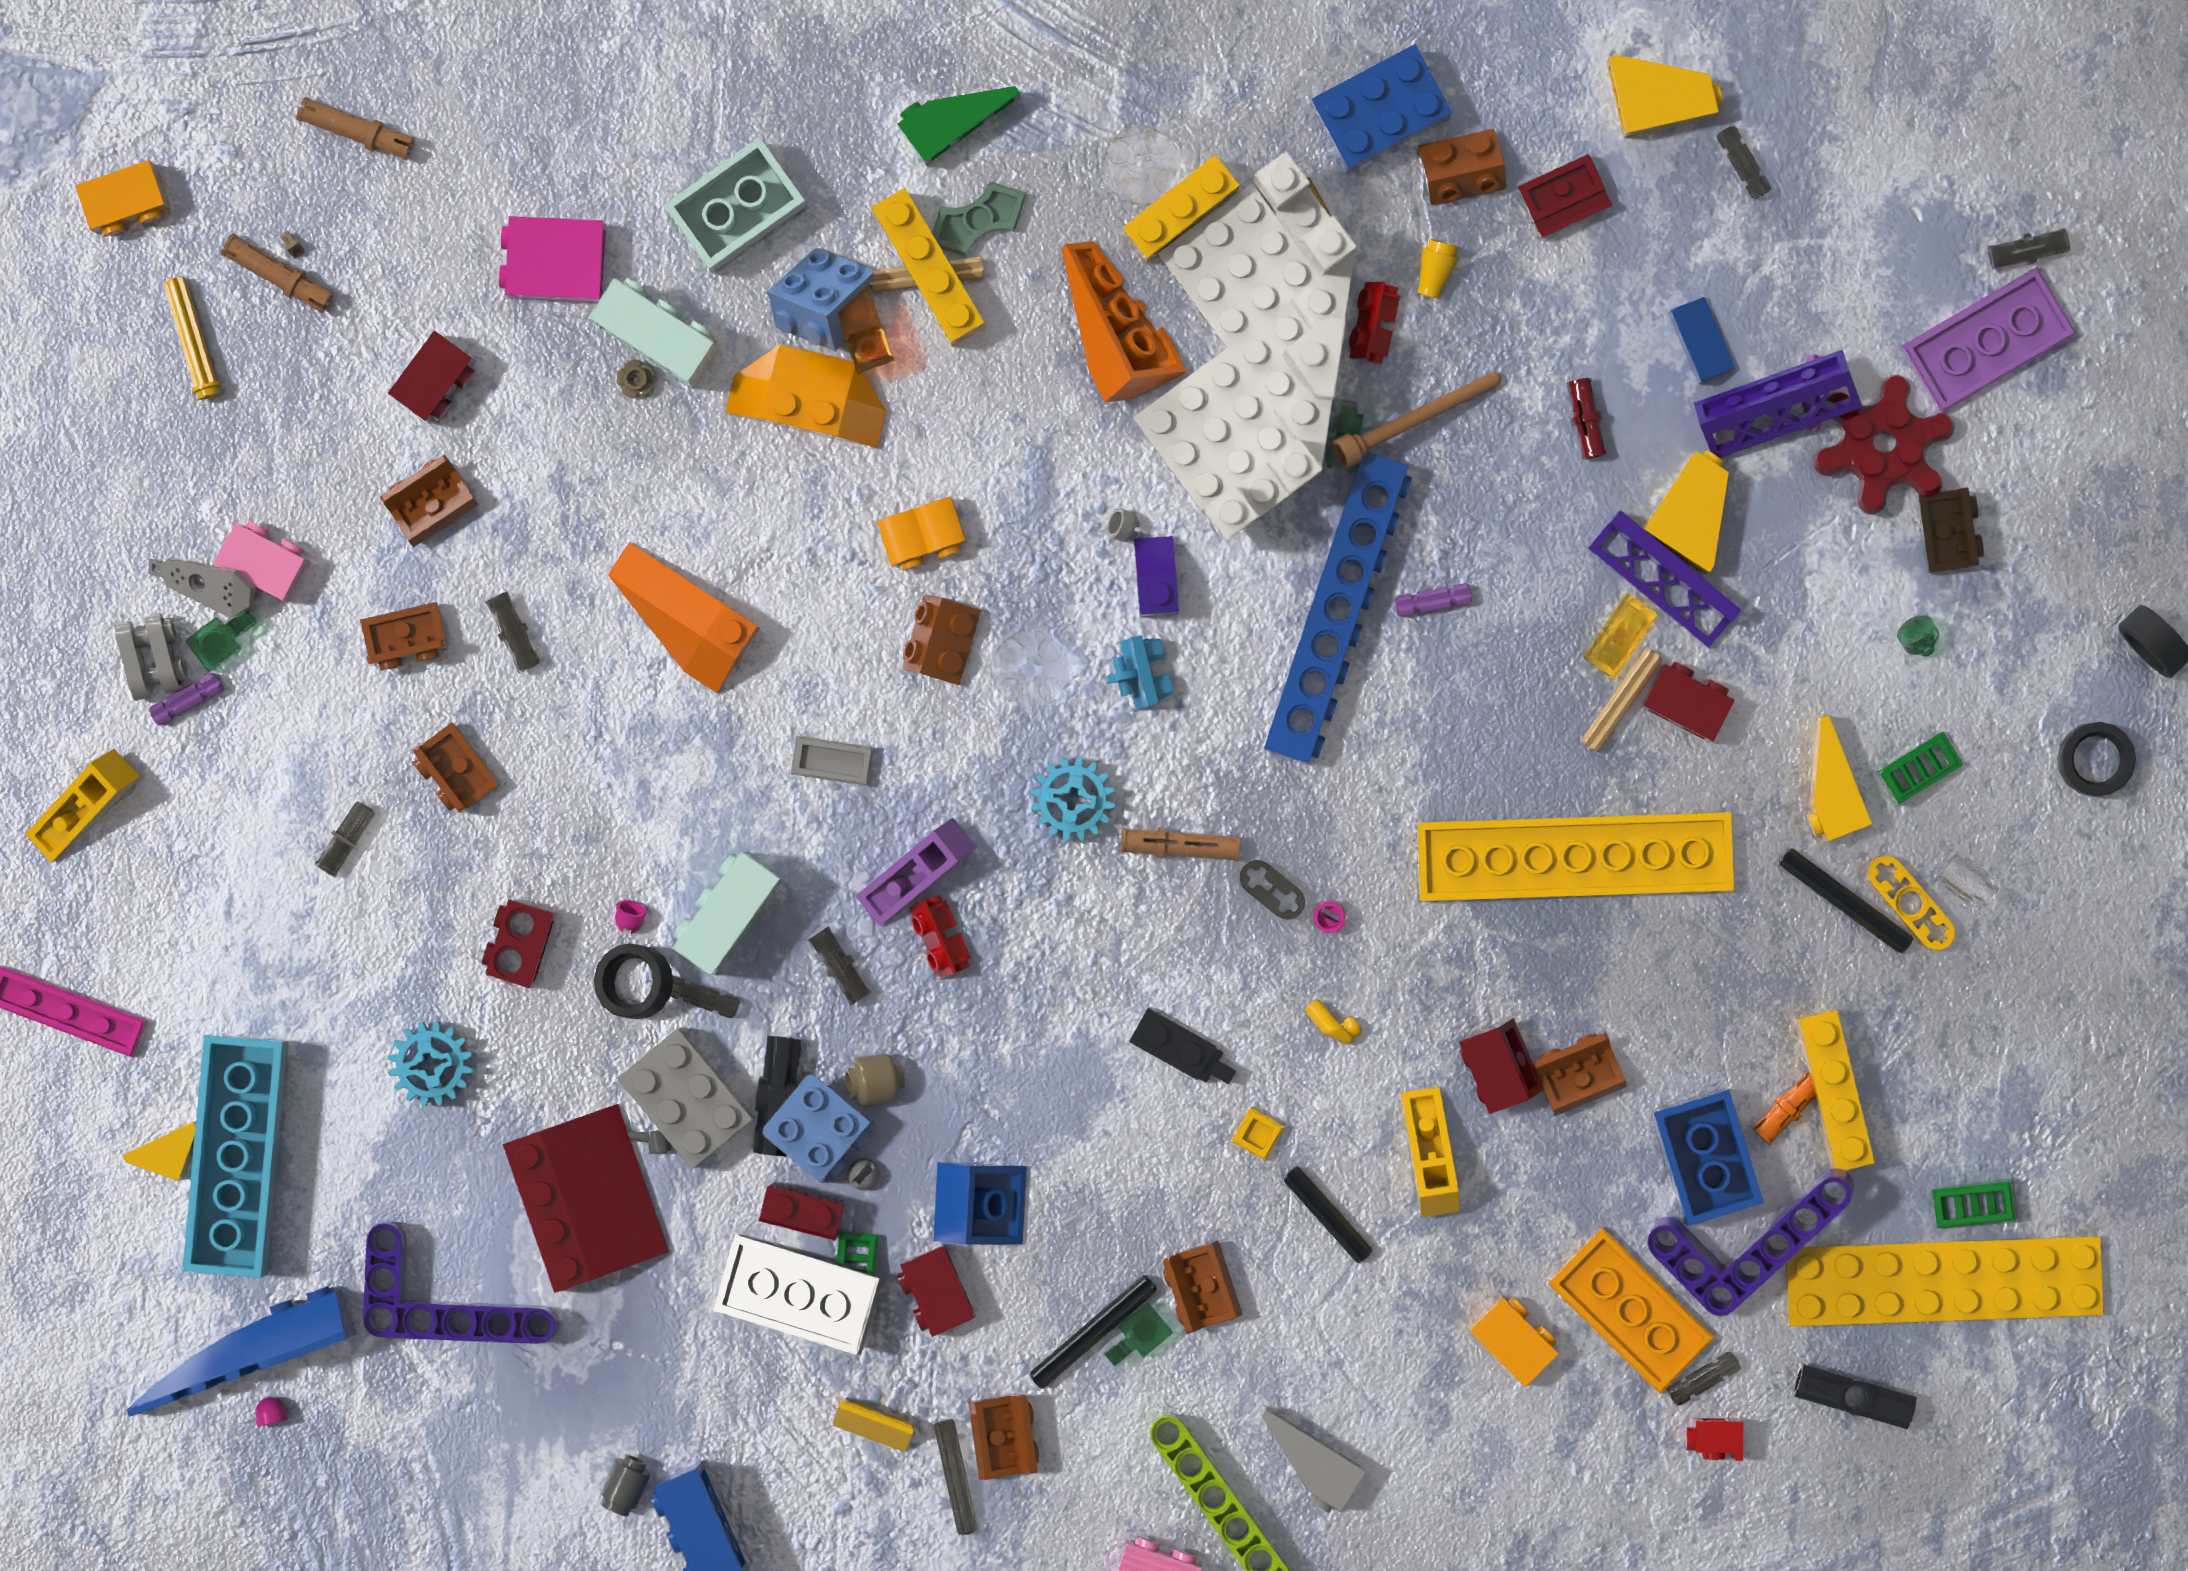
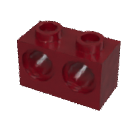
[481,899,557,988]

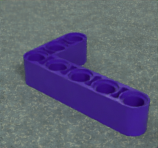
[1647,1168,1854,1316]
[363,1221,559,1344]

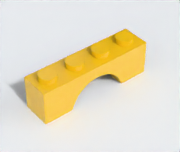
[871,188,986,347]
[1794,1009,1875,1170]

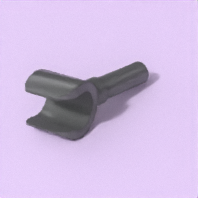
[627,1130,671,1154]

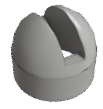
[1107,508,1140,542]
[848,1159,879,1190]

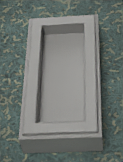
[791,736,874,786]

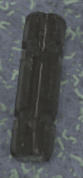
[1717,125,1771,199]
[670,975,740,1018]
[1667,1352,1741,1406]

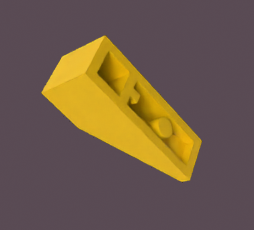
[1807,714,1872,842]
[25,749,140,863]
[1401,1087,1460,1218]

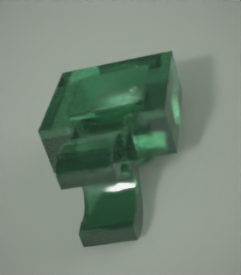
[1326,399,1364,473]
[185,610,258,672]
[1104,1302,1173,1366]

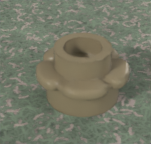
[616,359,655,398]

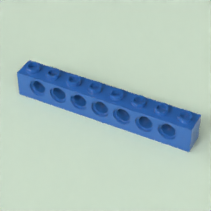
[1263,452,1412,765]

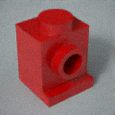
[1685,1418,1743,1461]

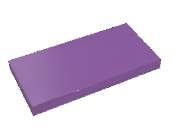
[1901,267,2077,413]

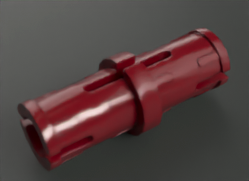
[1566,378,1607,460]

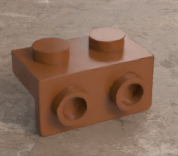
[1418,129,1507,205]
[380,455,479,548]
[902,594,981,685]
[360,602,448,671]
[412,722,500,813]
[1534,1033,1627,1116]
[1163,1240,1243,1334]
[968,1394,1039,1480]

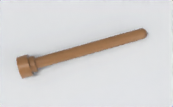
[1332,372,1501,469]

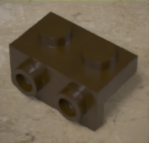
[1916,487,1984,573]

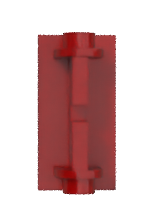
[1349,282,1401,364]
[910,895,971,979]

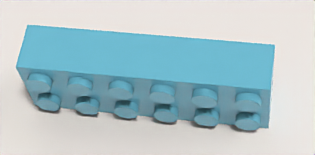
[182,1034,289,1278]

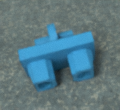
[1105,635,1174,710]

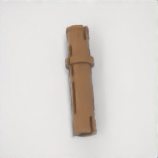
[296,97,415,161]
[221,233,334,314]
[1121,827,1240,861]

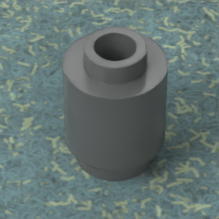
[600,1454,651,1516]

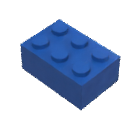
[1310,44,1452,174]
[1650,1088,1764,1226]
[650,1461,749,1571]

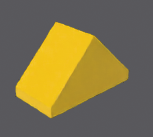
[122,1121,196,1181]

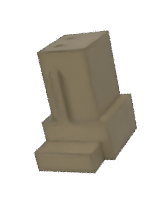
[280,230,304,259]

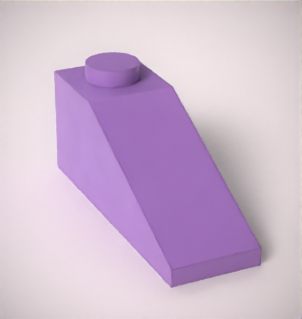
[856,817,977,926]

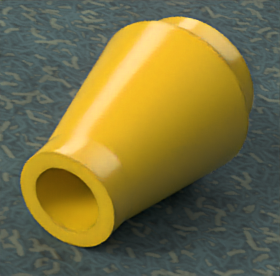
[1417,238,1459,299]

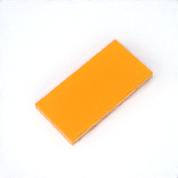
[1547,1227,1715,1394]

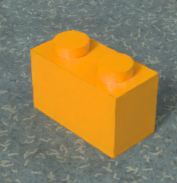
[75,160,170,237]
[1467,1296,1558,1387]

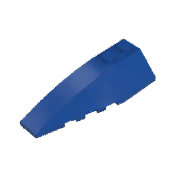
[127,1286,356,1417]

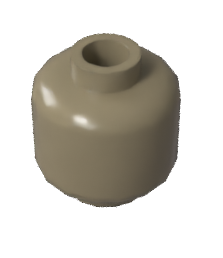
[845,1053,905,1108]

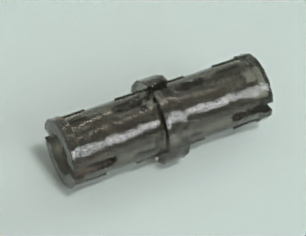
[1987,228,2070,270]
[485,592,541,673]
[808,927,871,1006]

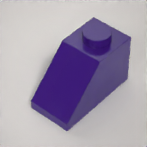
[1134,536,1179,617]

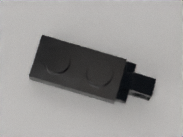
[1129,1008,1236,1085]

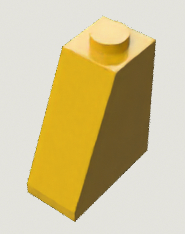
[1606,55,1723,138]
[1643,450,1729,575]

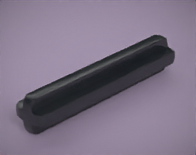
[1283,1166,1372,1263]

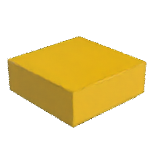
[1231,1107,1284,1160]

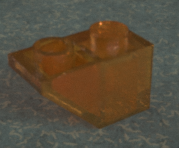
[838,287,895,374]

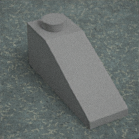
[1261,1407,1366,1513]

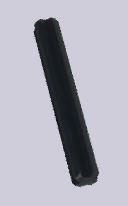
[1779,848,1913,953]
[1030,1275,1157,1389]

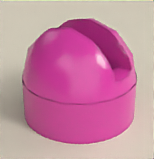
[614,900,647,934]
[1314,900,1346,933]
[254,1397,288,1427]

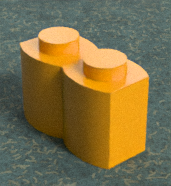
[876,496,967,571]

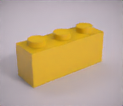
[1123,155,1240,263]

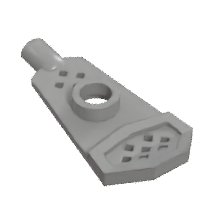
[148,558,255,618]

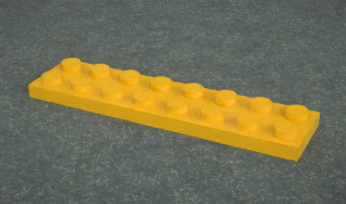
[1417,812,1734,901]
[1785,1236,2104,1327]

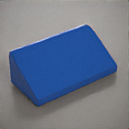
[1668,297,1735,384]

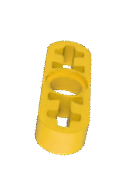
[1866,856,1955,950]

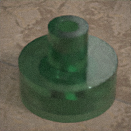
[1897,615,1940,657]

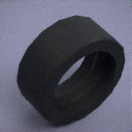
[2118,605,2188,678]
[2057,722,2136,797]
[594,943,673,1019]

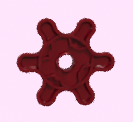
[1813,375,1955,515]

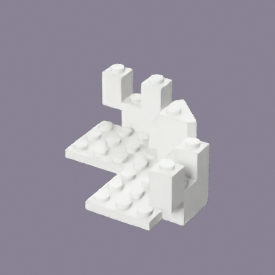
[1132,151,1357,542]

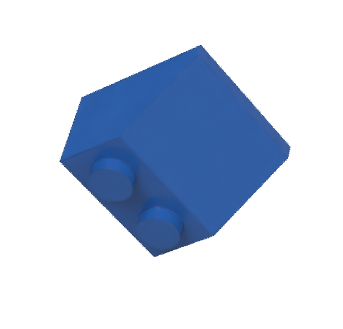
[933,1162,1027,1245]

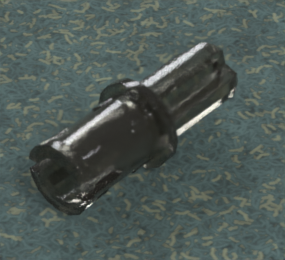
[314,801,375,877]

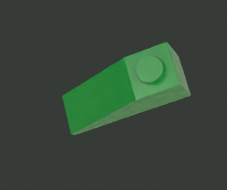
[897,86,1020,166]

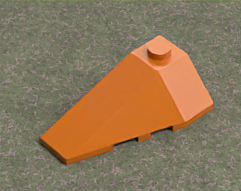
[1061,241,1187,403]
[608,542,760,693]

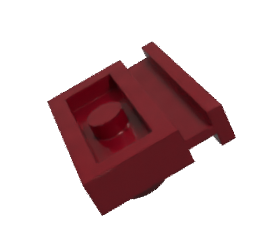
[1517,154,1613,239]

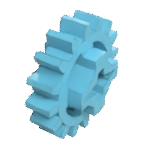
[1031,757,1115,841]
[388,1021,474,1106]

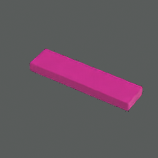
[0,966,148,1058]

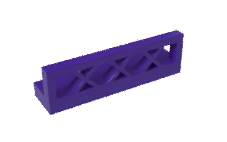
[1694,350,1863,458]
[1587,510,1742,648]

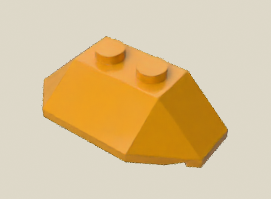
[725,344,886,449]

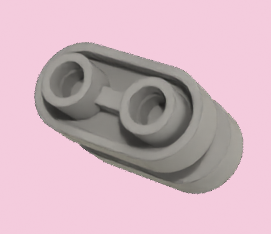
[115,613,187,701]

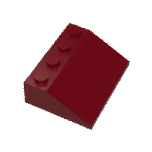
[503,1104,669,1293]

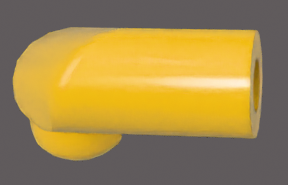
[1305,999,1362,1044]

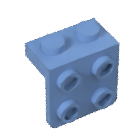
[767,248,874,351]
[763,1075,874,1183]

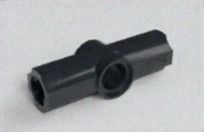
[753,1035,801,1157]
[1793,1363,1917,1430]

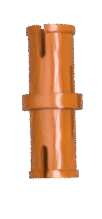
[1752,1072,1816,1145]

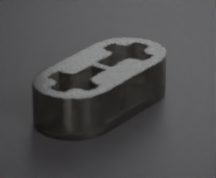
[1239,860,1305,920]

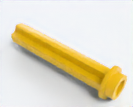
[164,277,222,401]

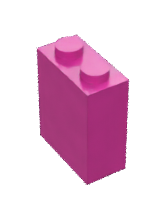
[499,216,606,303]

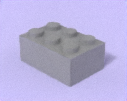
[617,1027,755,1169]

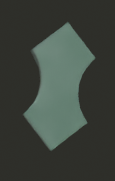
[932,181,1027,257]

